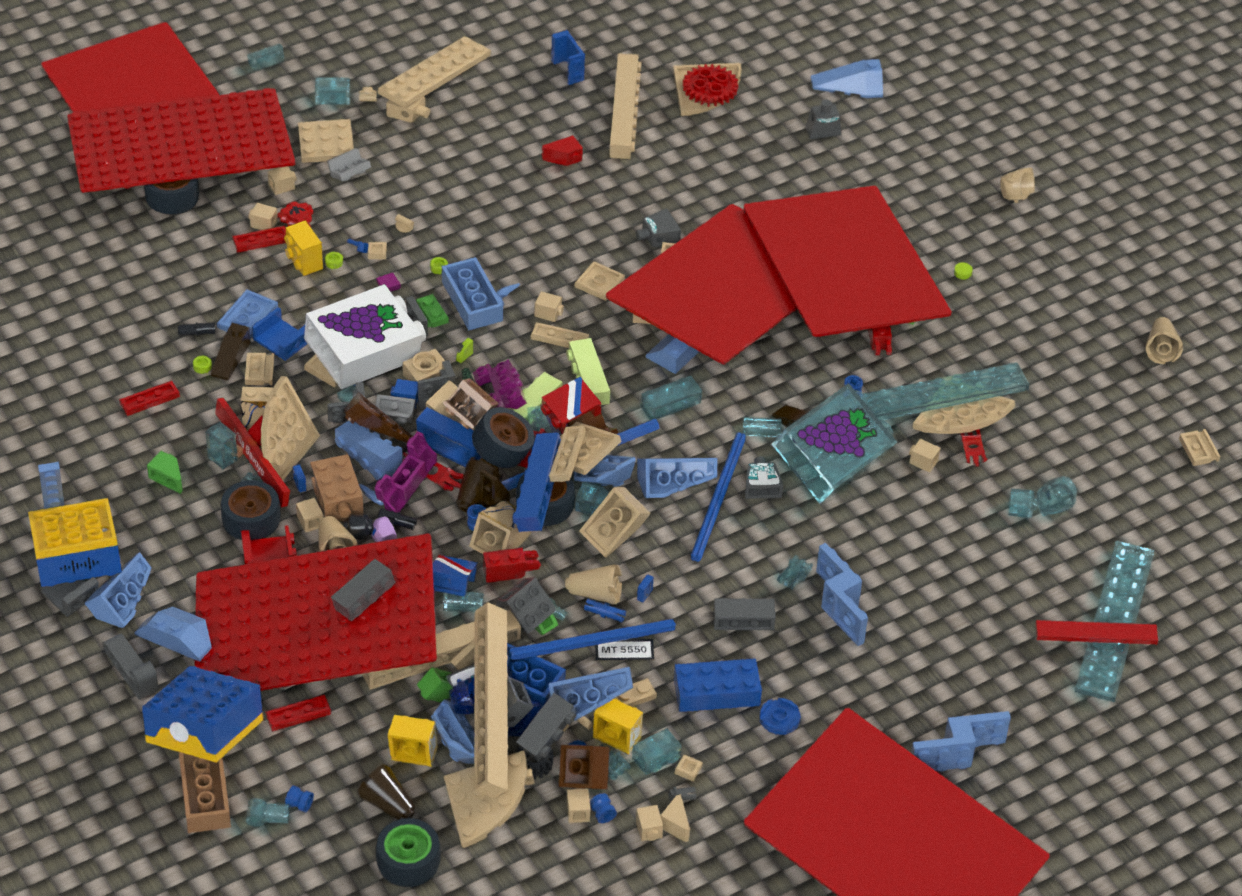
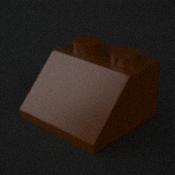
[559,745,610,789]

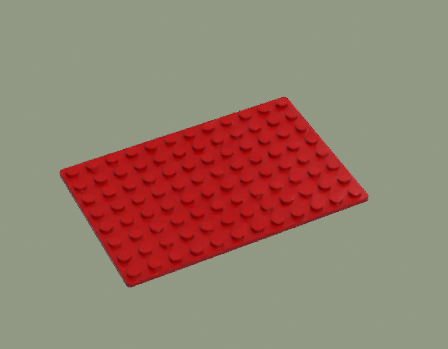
[41,22,220,189]
[67,88,296,193]
[743,186,952,337]
[605,204,797,364]
[194,534,437,691]
[744,708,1050,896]

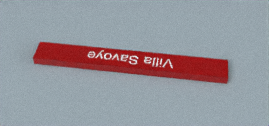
[215,398,290,507]

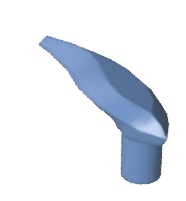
[496,283,520,306]
[359,484,384,505]

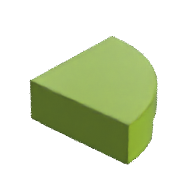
[456,338,473,363]

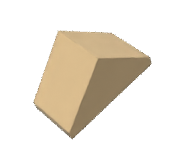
[660,795,690,842]

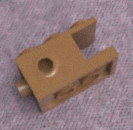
[443,378,499,429]
[310,454,363,522]

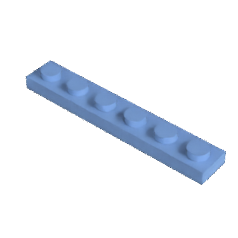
[38,462,64,509]

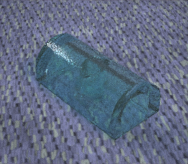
[247,43,285,71]
[443,592,484,612]

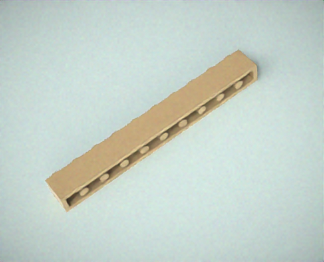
[474,602,508,798]

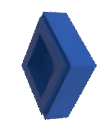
[293,464,306,492]
[637,574,654,603]

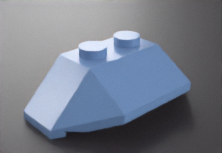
[574,455,636,487]
[134,607,212,661]
[431,700,474,764]

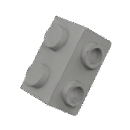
[327,148,371,181]
[375,394,416,425]

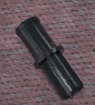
[178,322,215,336]
[377,509,417,531]

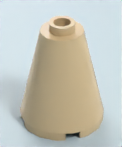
[1145,317,1183,364]
[318,516,358,552]
[565,565,622,605]

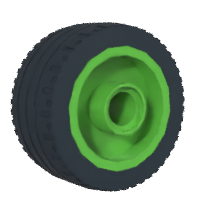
[376,818,441,887]

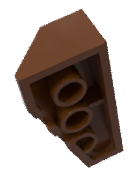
[344,392,413,443]

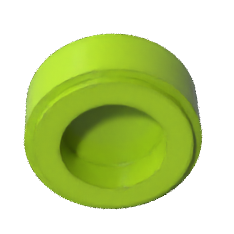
[325,252,343,269]
[430,257,448,274]
[954,262,973,280]
[193,356,212,374]

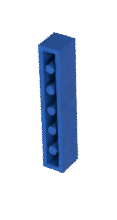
[513,432,561,532]

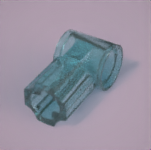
[246,798,289,827]

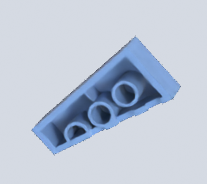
[335,421,402,480]

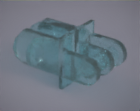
[777,555,813,590]
[600,743,631,781]

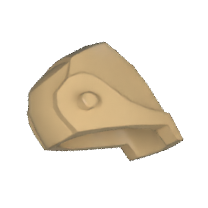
[1000,167,1035,203]

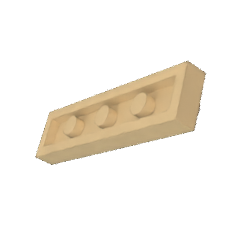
[549,426,586,482]

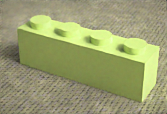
[566,338,610,405]
[507,372,562,425]

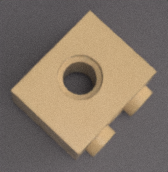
[403,349,445,382]

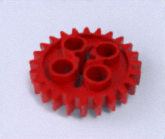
[683,64,739,106]

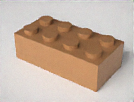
[179,752,231,833]

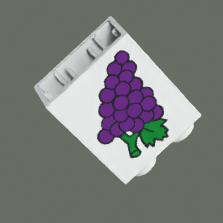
[304,284,426,389]

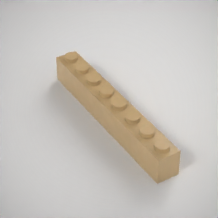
[610,53,641,159]
[362,610,521,690]

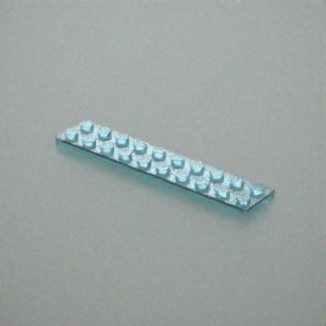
[837,362,1029,423]
[1075,541,1155,702]

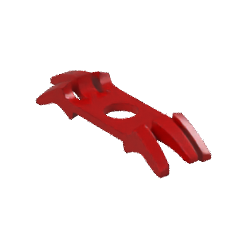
[960,429,988,467]
[402,452,464,491]

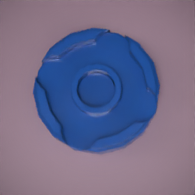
[759,698,801,735]

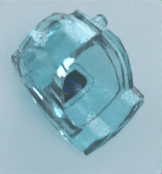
[1037,476,1077,517]

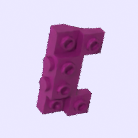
[473,359,527,409]
[375,431,438,513]

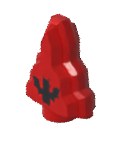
[277,201,313,227]

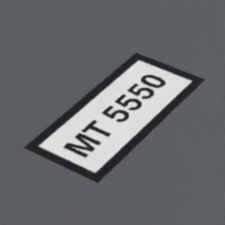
[595,639,654,660]

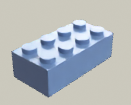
[442,257,503,330]

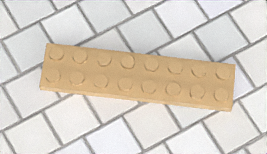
[378,36,491,108]

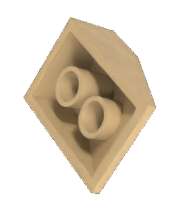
[579,487,651,557]

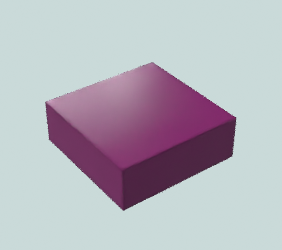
[376,272,401,292]

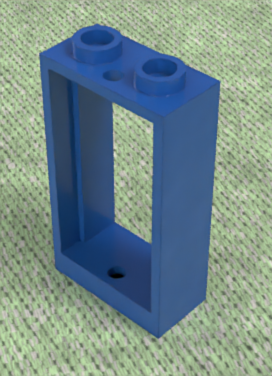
[416,407,482,467]

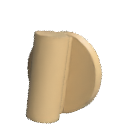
[359,87,377,101]
[395,214,414,233]

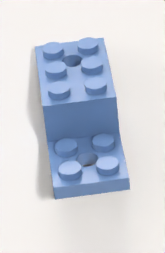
[816,543,868,646]
[911,711,1011,771]

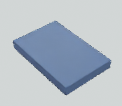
[217,289,278,339]

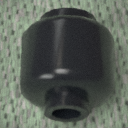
[344,514,372,540]

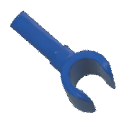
[347,239,368,253]

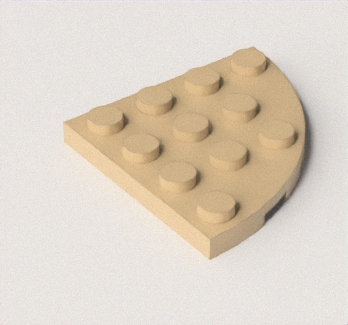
[673,63,741,116]
[261,376,320,480]
[913,380,1015,434]
[444,750,528,848]

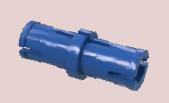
[584,598,626,623]

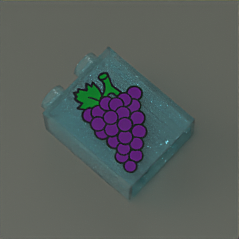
[771,383,897,504]

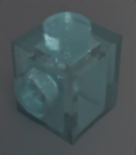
[1008,488,1038,518]

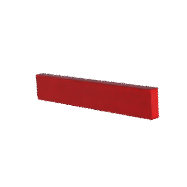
[1035,620,1158,645]

